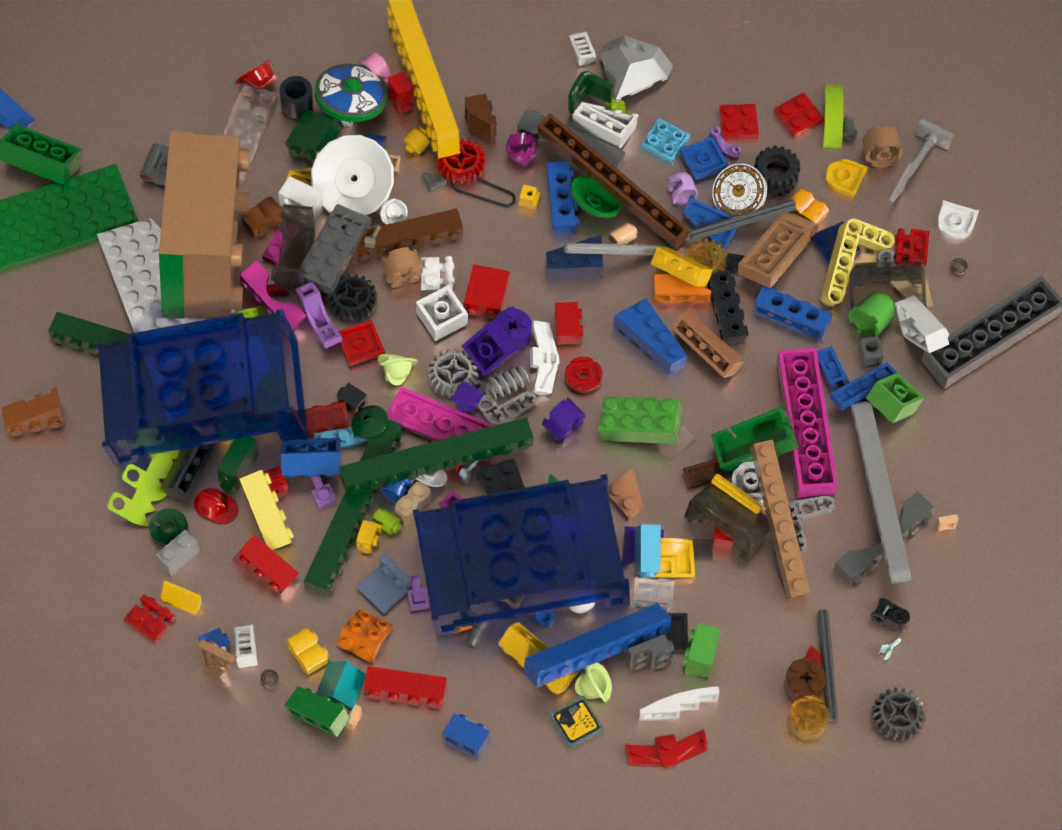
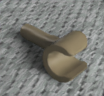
[364,225,381,248]

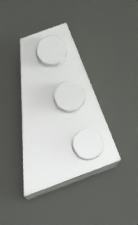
[571,102,638,148]

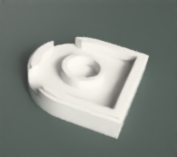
[937,200,979,240]

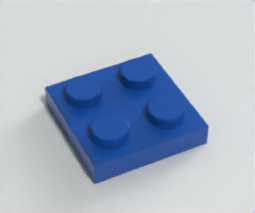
[679,136,729,181]

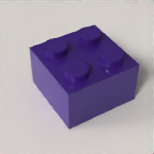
[462,319,519,376]

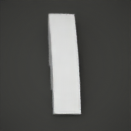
[639,686,719,721]

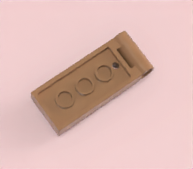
[738,212,818,288]

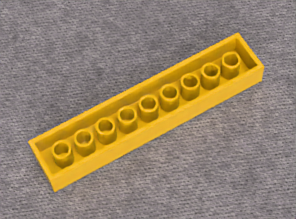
[386,0,460,158]

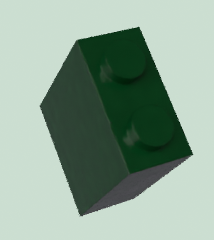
[285,110,342,161]
[217,431,258,494]

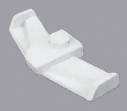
[530,320,559,396]

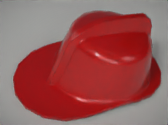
[235,59,276,89]
[193,488,239,524]

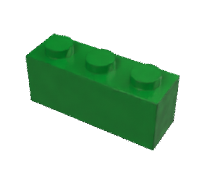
[284,686,350,737]

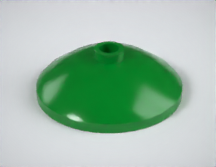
[570,176,622,218]

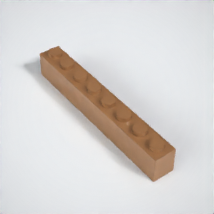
[750,440,810,599]

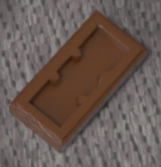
[683,458,726,488]

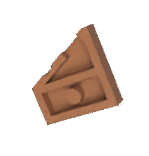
[603,469,643,520]

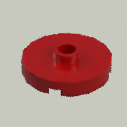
[565,356,603,393]

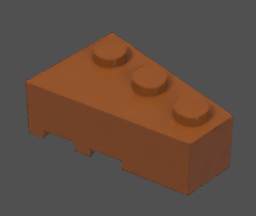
[1,387,65,436]

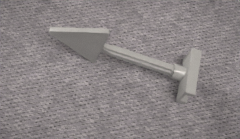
[889,119,954,202]

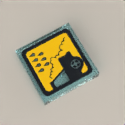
[549,696,604,750]

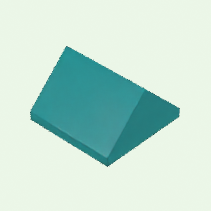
[316,661,366,711]

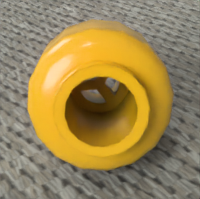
[403,127,430,154]

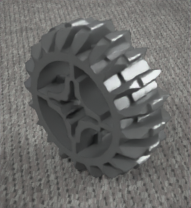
[872,687,926,741]

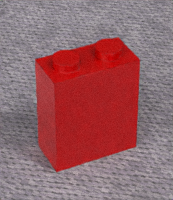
[463,264,510,319]

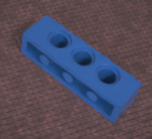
[546,161,579,235]
[753,285,832,341]

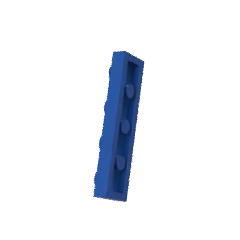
[829,362,897,411]

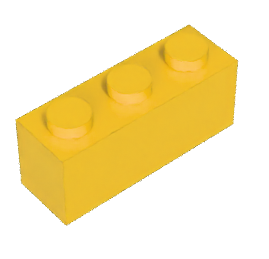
[651,247,713,287]

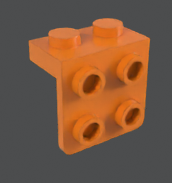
[337,609,393,663]

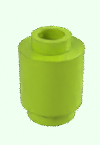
[372,508,402,535]

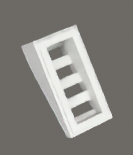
[569,32,596,67]
[233,625,258,668]

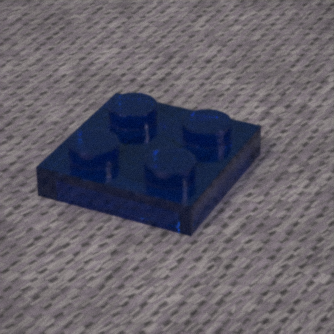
[811,221,861,268]

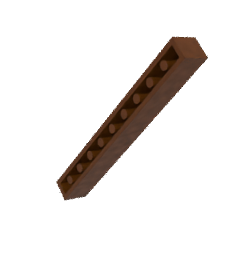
[538,113,689,249]

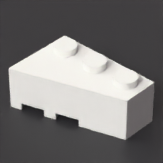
[894,295,949,353]

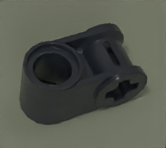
[870,598,910,632]

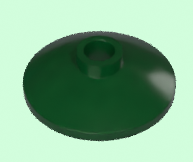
[351,405,388,439]
[149,508,188,545]

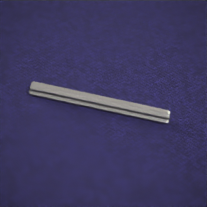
[564,243,665,255]

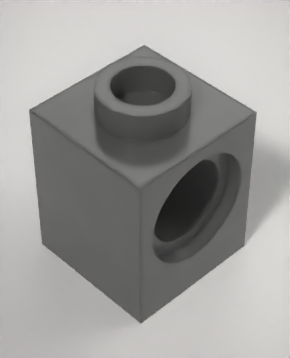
[858,336,884,368]

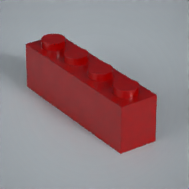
[363,666,447,708]

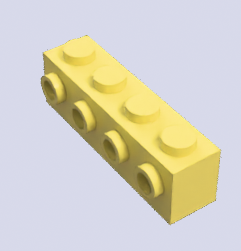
[240,470,294,551]

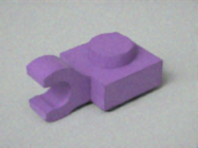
[311,475,337,510]
[407,575,430,611]

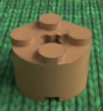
[862,126,902,167]
[381,247,423,288]

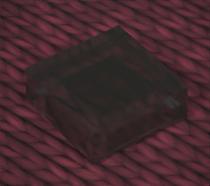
[692,539,713,560]

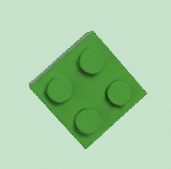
[866,373,924,423]
[683,623,721,679]

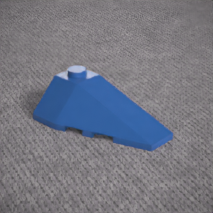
[0,88,35,129]

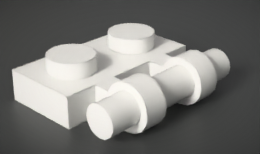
[421,256,455,294]

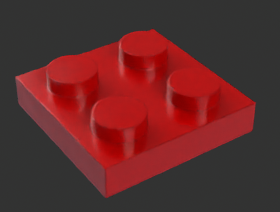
[774,92,824,138]
[719,103,759,140]
[338,320,385,366]

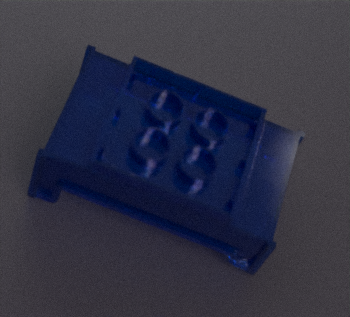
[95,309,308,468]
[412,474,630,637]

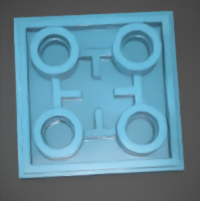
[640,118,690,164]

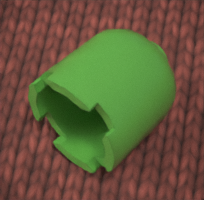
[848,292,896,337]

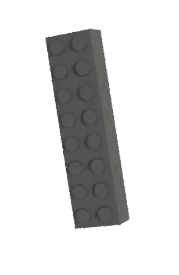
[921,276,1062,389]

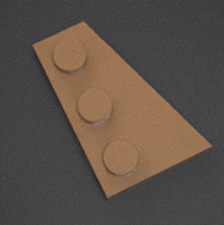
[198,639,237,677]

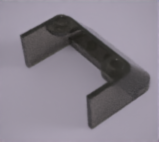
[271,204,316,295]
[849,260,927,309]

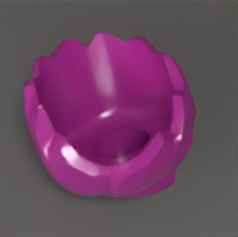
[506,132,537,165]

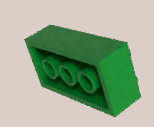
[0,124,82,185]

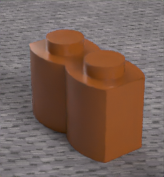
[241,196,285,238]

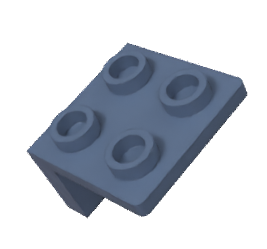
[357,553,412,613]

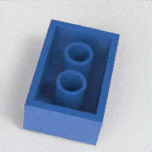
[281,438,341,478]

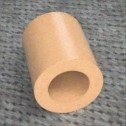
[608,222,638,244]

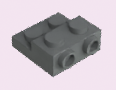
[626,634,674,670]

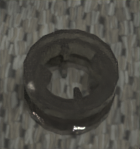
[950,258,968,276]
[260,669,278,689]

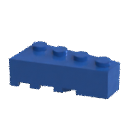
[613,298,687,374]

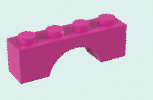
[239,261,307,335]

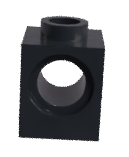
[337,382,368,415]

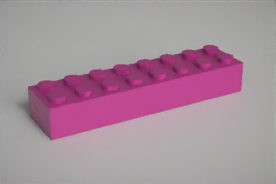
[776,348,838,498]

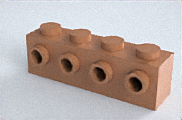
[671,312,745,378]

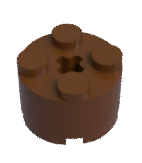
[784,659,826,705]

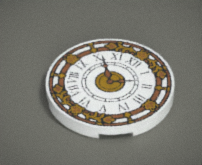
[712,164,767,217]

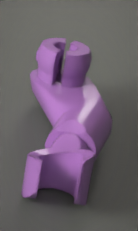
[709,125,741,158]

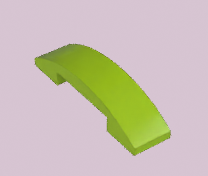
[823,84,844,149]

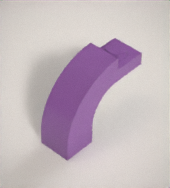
[295,282,342,349]

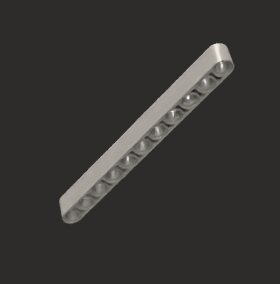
[851,401,911,584]

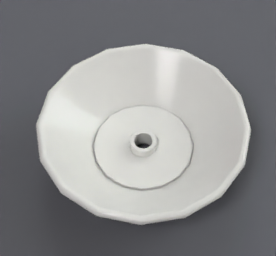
[311,135,394,215]

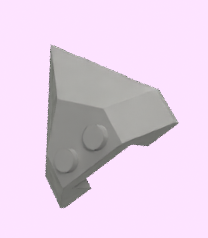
[599,36,673,102]

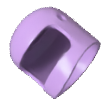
[667,172,698,205]

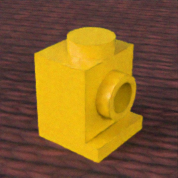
[356,520,382,553]

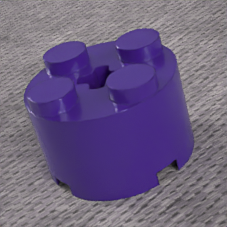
[495,307,532,351]
[541,397,586,443]

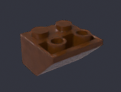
[464,93,497,144]

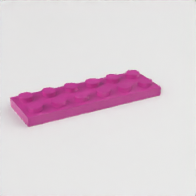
[387,386,495,465]

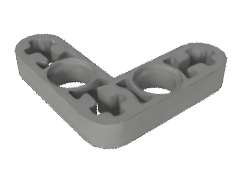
[470,380,537,426]
[788,496,835,556]

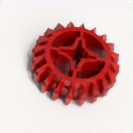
[437,138,486,185]

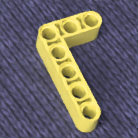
[821,219,895,307]

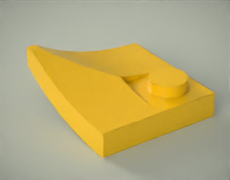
[655,538,695,578]

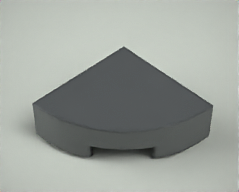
[422,173,447,191]

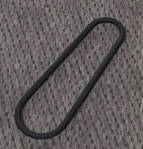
[450,177,516,207]

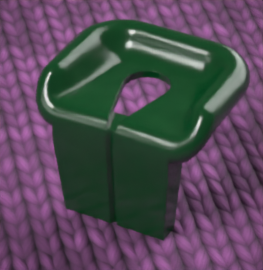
[568,71,614,114]

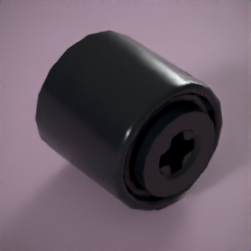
[279,76,313,119]

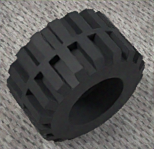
[754,146,801,196]

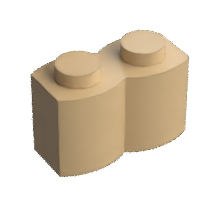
[395,481,431,526]

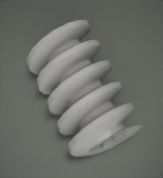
[487,365,530,400]

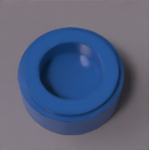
[535,607,555,628]

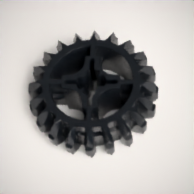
[326,273,377,322]

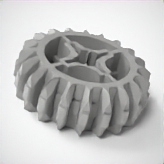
[427,349,479,399]

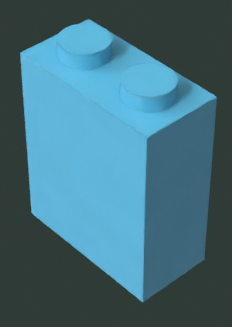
[635,525,661,579]

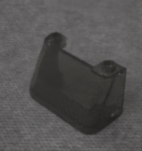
[684,484,771,562]

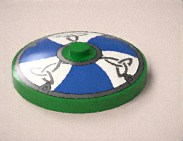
[314,64,388,122]

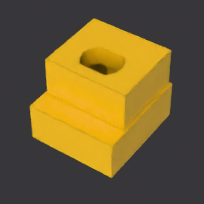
[519,185,541,210]

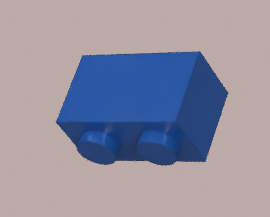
[442,713,490,758]

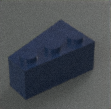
[546,235,603,280]

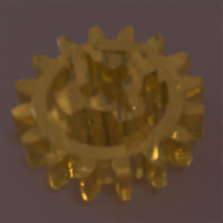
[687,239,727,273]

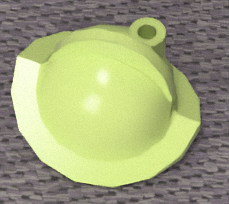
[378,354,418,386]
[575,663,612,703]

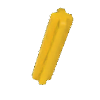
[711,474,763,514]

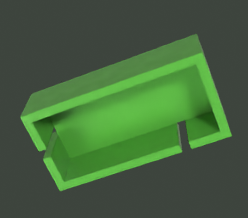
[598,396,683,444]

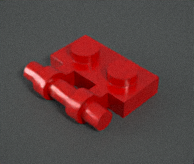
[894,228,930,267]
[123,594,176,643]

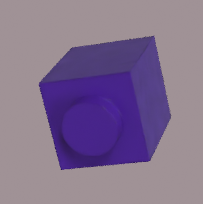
[451,381,484,413]

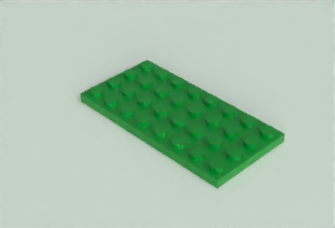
[0,163,139,272]

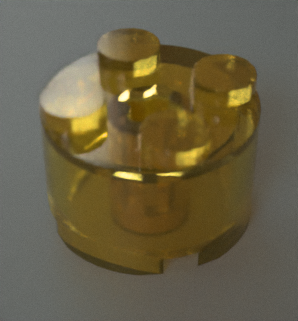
[787,696,830,742]

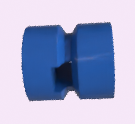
[381,479,416,502]

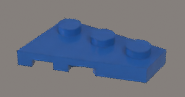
[683,198,738,253]

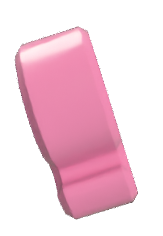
[359,52,394,89]

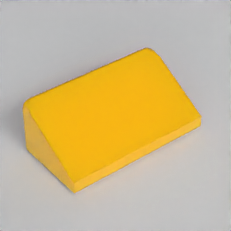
[161,581,202,615]

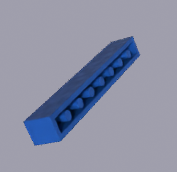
[524,603,671,687]

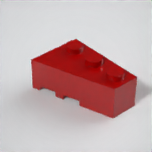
[232,535,299,594]

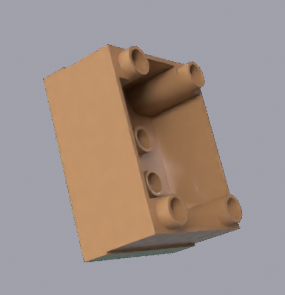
[159,131,250,320]

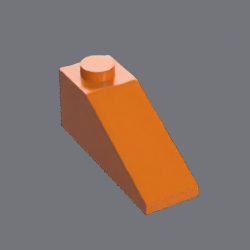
[653,273,711,303]

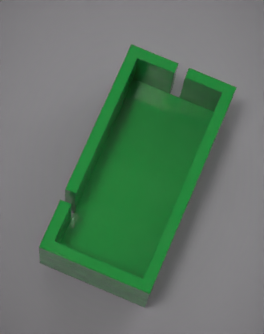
[711,406,799,476]

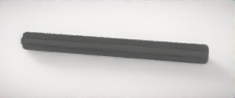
[689,200,796,241]
[817,609,838,722]

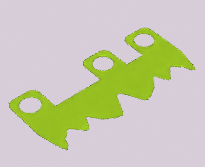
[107,419,186,527]

